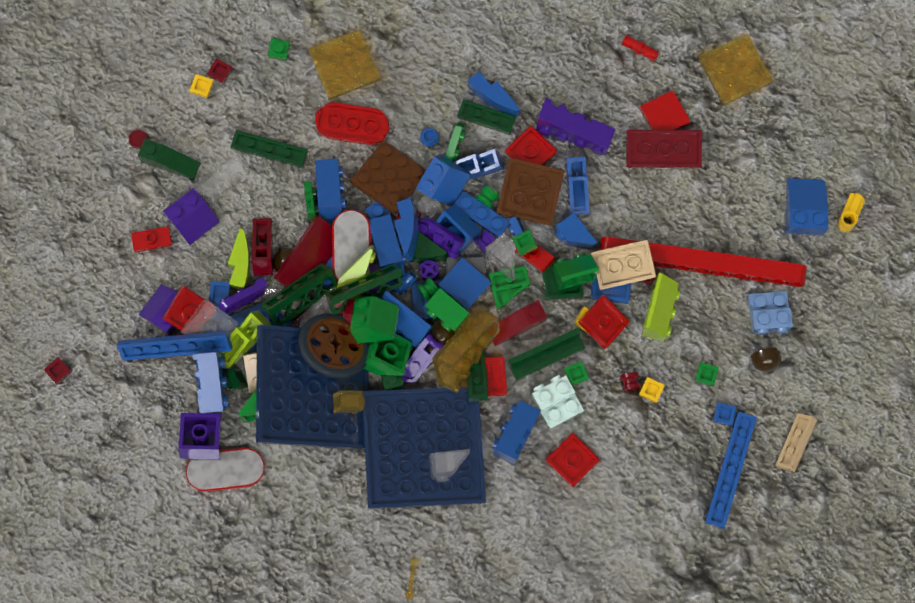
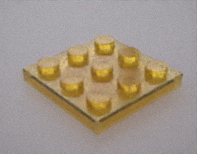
[308,29,381,100]
[698,34,773,106]

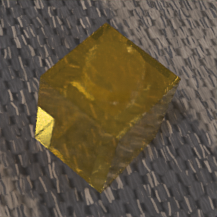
[333,390,365,414]

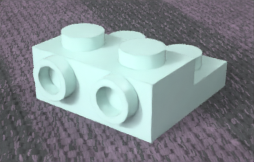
[531,375,584,429]

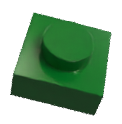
[268,38,290,61]
[512,230,538,256]
[563,361,589,386]
[695,362,719,387]

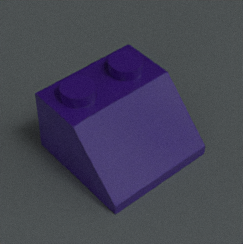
[163,188,220,245]
[138,284,177,336]

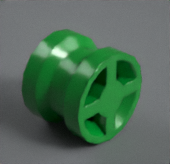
[475,186,499,209]
[417,278,438,302]

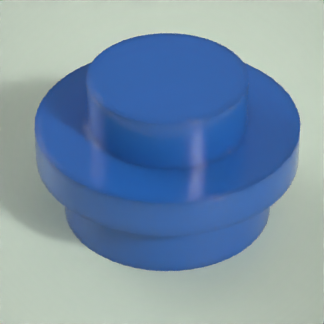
[420,128,439,147]

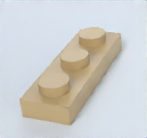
[775,413,817,472]

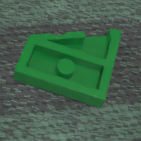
[445,121,467,161]
[304,181,319,223]
[488,266,530,310]

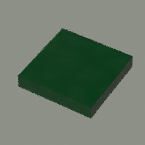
[542,261,583,301]

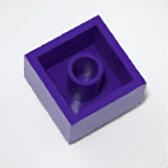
[178,413,222,459]

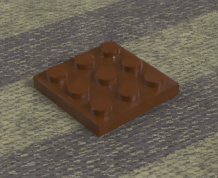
[350,140,426,215]
[496,158,565,226]

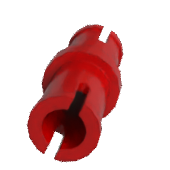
[621,35,660,62]

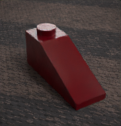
[252,218,273,276]
[486,300,547,346]

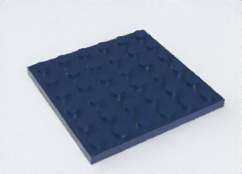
[256,324,369,450]
[362,387,486,509]

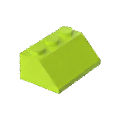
[641,273,681,341]

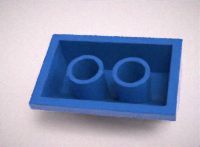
[380,291,431,351]

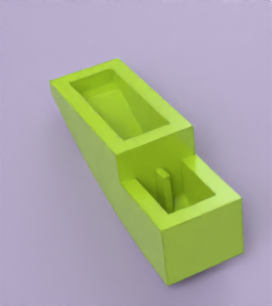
[228,228,250,290]
[220,311,272,369]

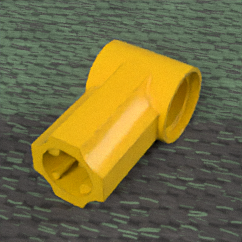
[837,193,866,232]

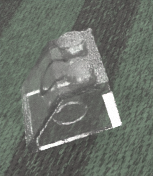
[181,300,239,336]

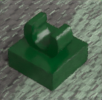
[225,369,248,390]

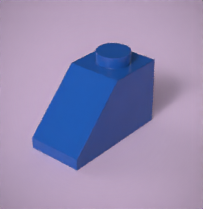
[555,213,597,249]

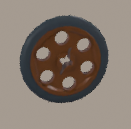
[298,313,369,378]

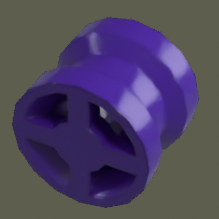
[474,230,497,254]
[420,260,439,281]

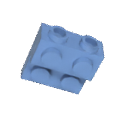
[748,291,793,335]

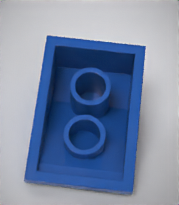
[786,178,828,236]

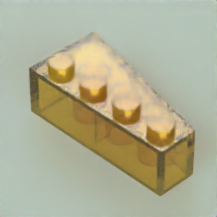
[432,309,500,393]

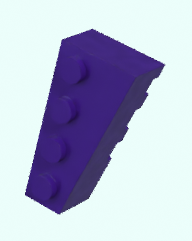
[536,98,615,155]

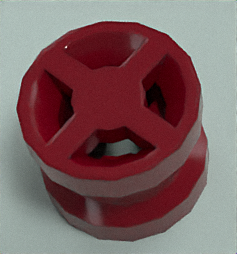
[620,372,642,392]

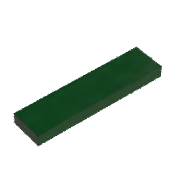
[231,130,308,168]

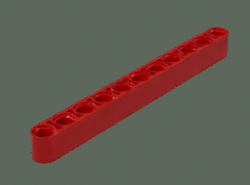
[600,237,807,287]

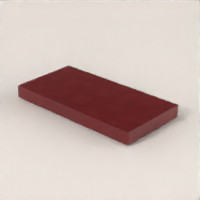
[626,130,702,168]
[274,215,332,297]

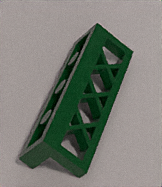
[260,263,338,326]
[324,263,403,315]
[508,328,586,381]

